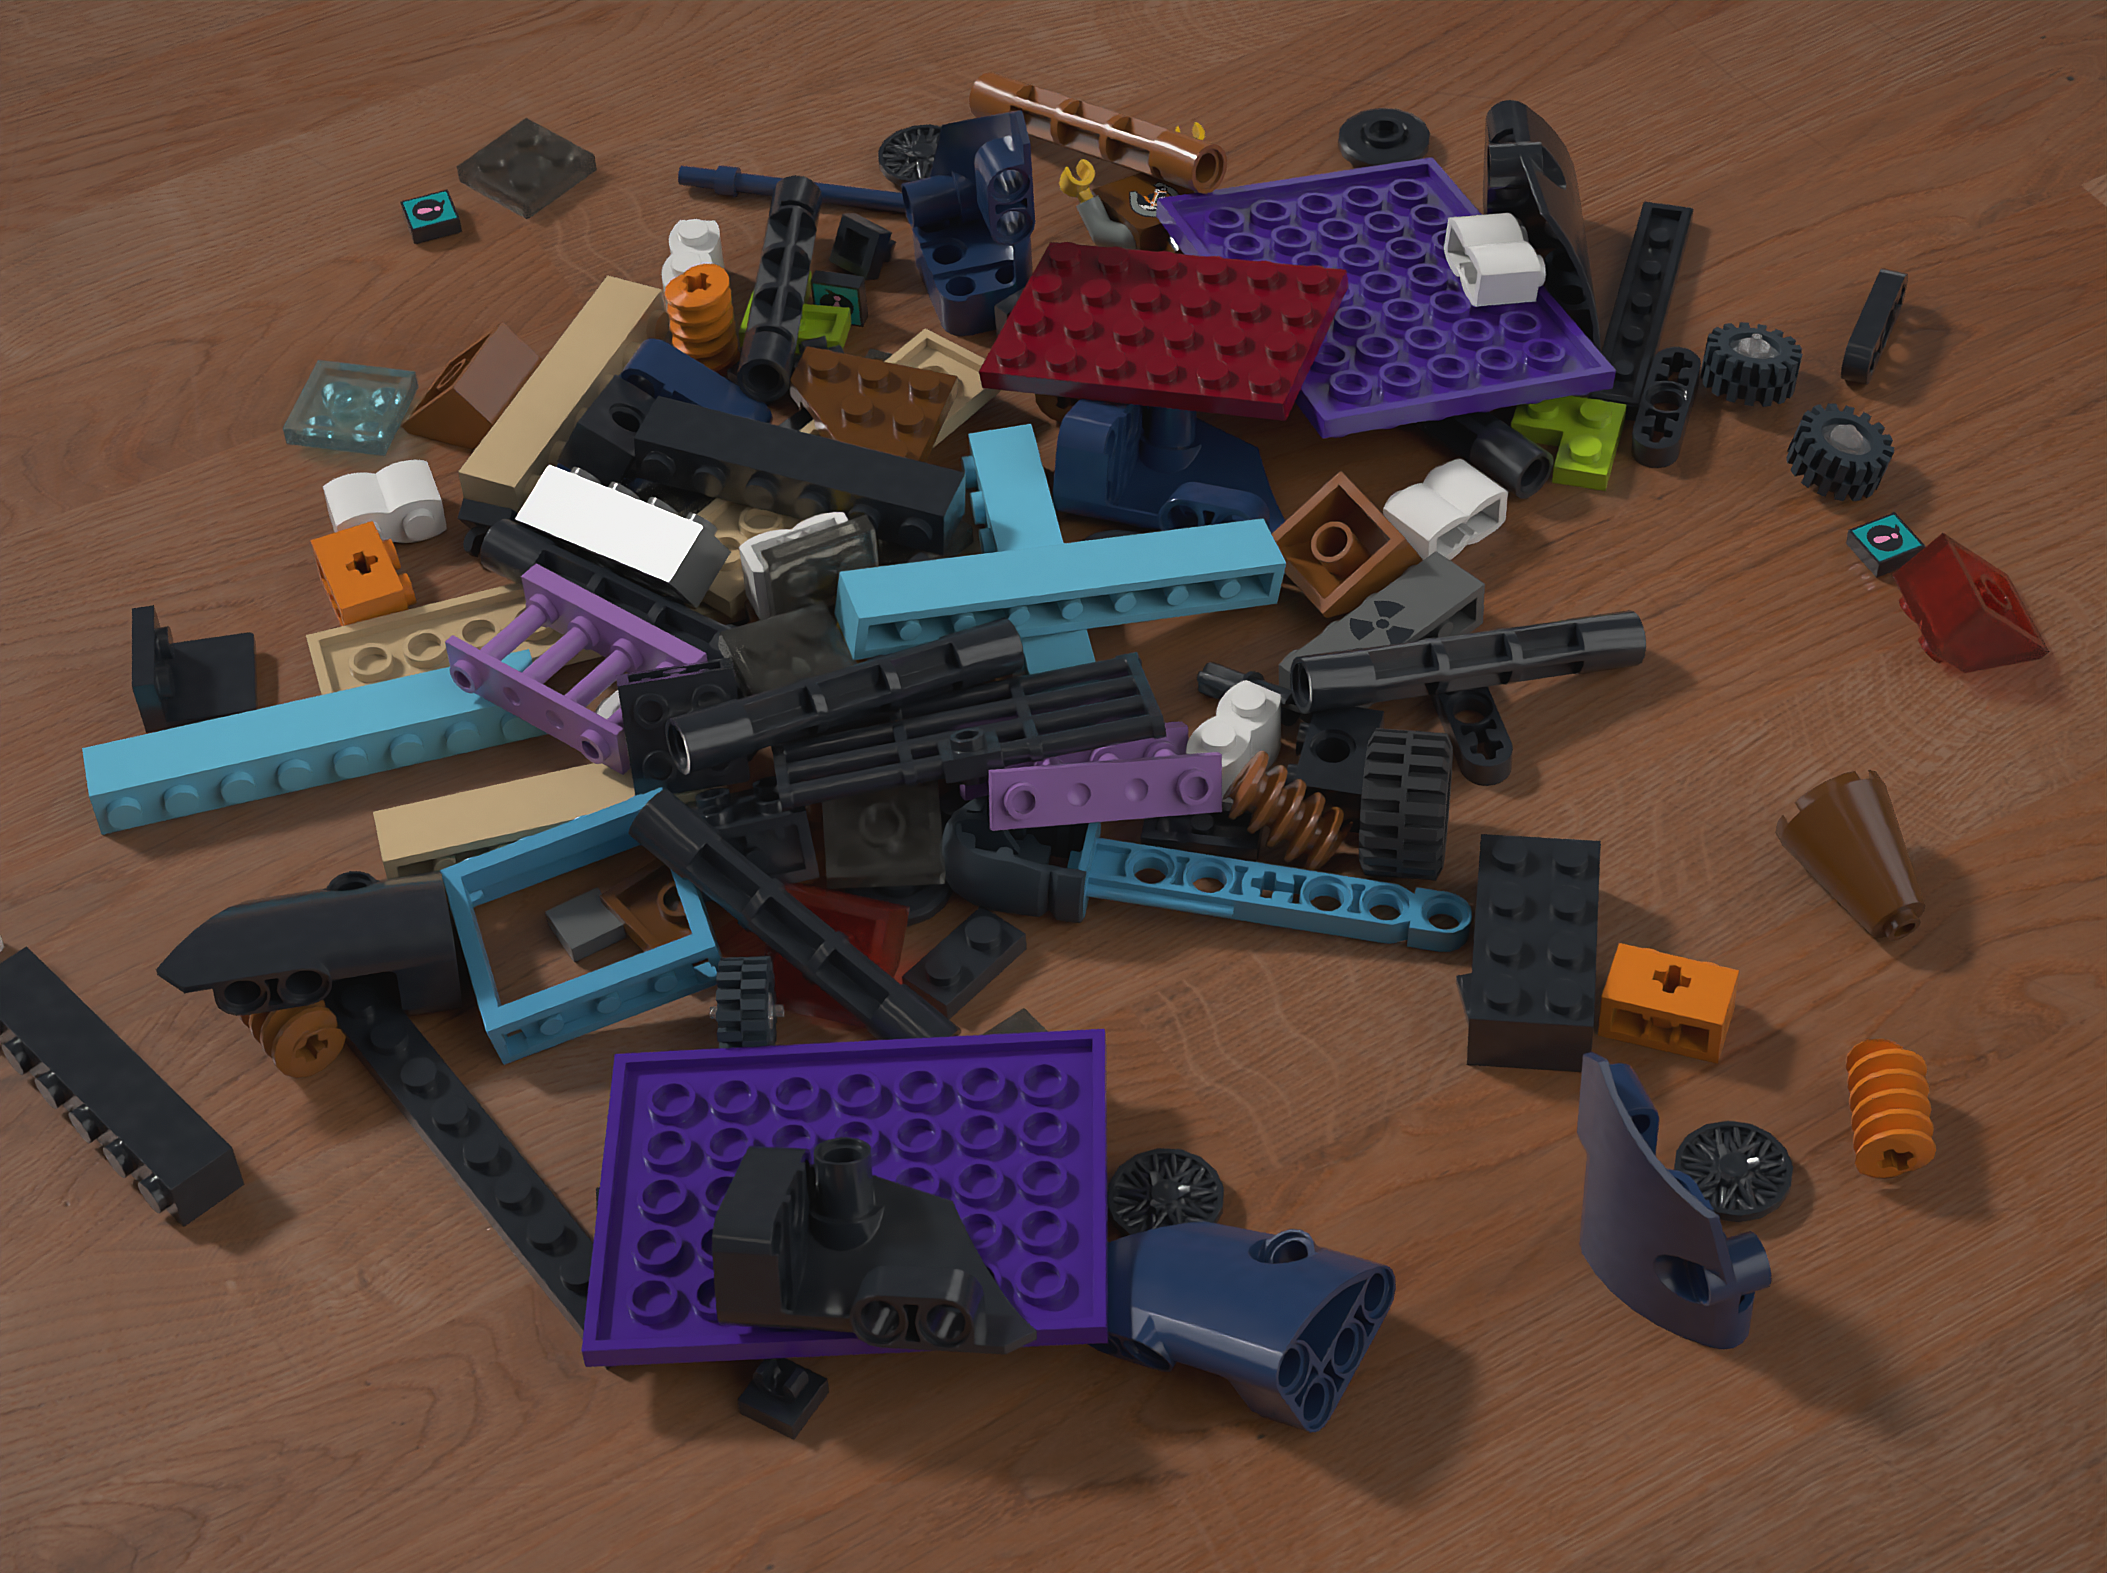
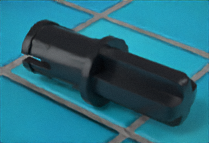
[1196,662,1301,726]

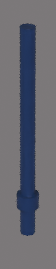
[678,165,906,213]

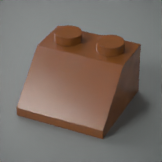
[400,322,543,450]
[1272,471,1423,618]

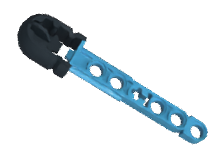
[939,795,1472,952]

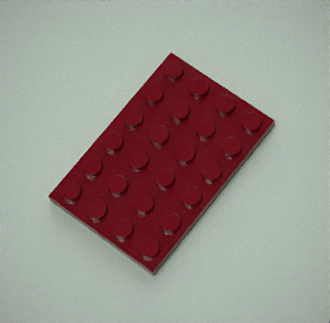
[979,242,1349,421]

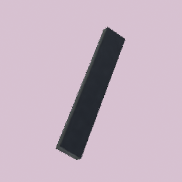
[1588,202,1694,421]

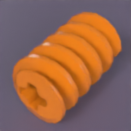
[665,264,740,376]
[1846,1039,1936,1178]

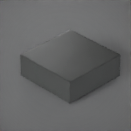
[545,887,627,962]

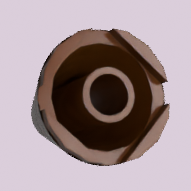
[1775,770,1925,941]

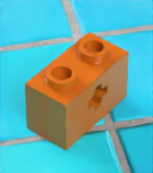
[310,521,417,626]
[1598,943,1739,1064]

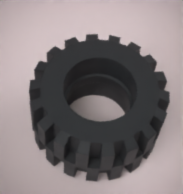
[1359,728,1453,881]

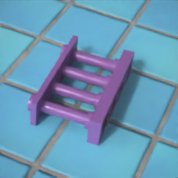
[445,564,707,775]
[960,721,1222,831]

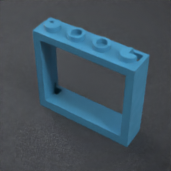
[440,787,723,1065]

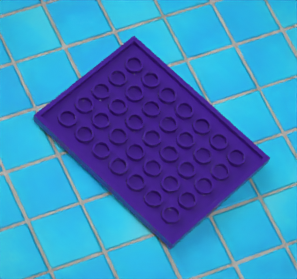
[1156,157,1616,439]
[581,1029,1108,1367]

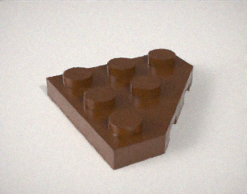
[790,346,958,463]

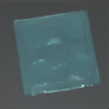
[283,360,419,456]

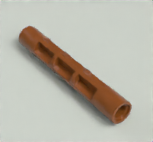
[969,72,1227,194]

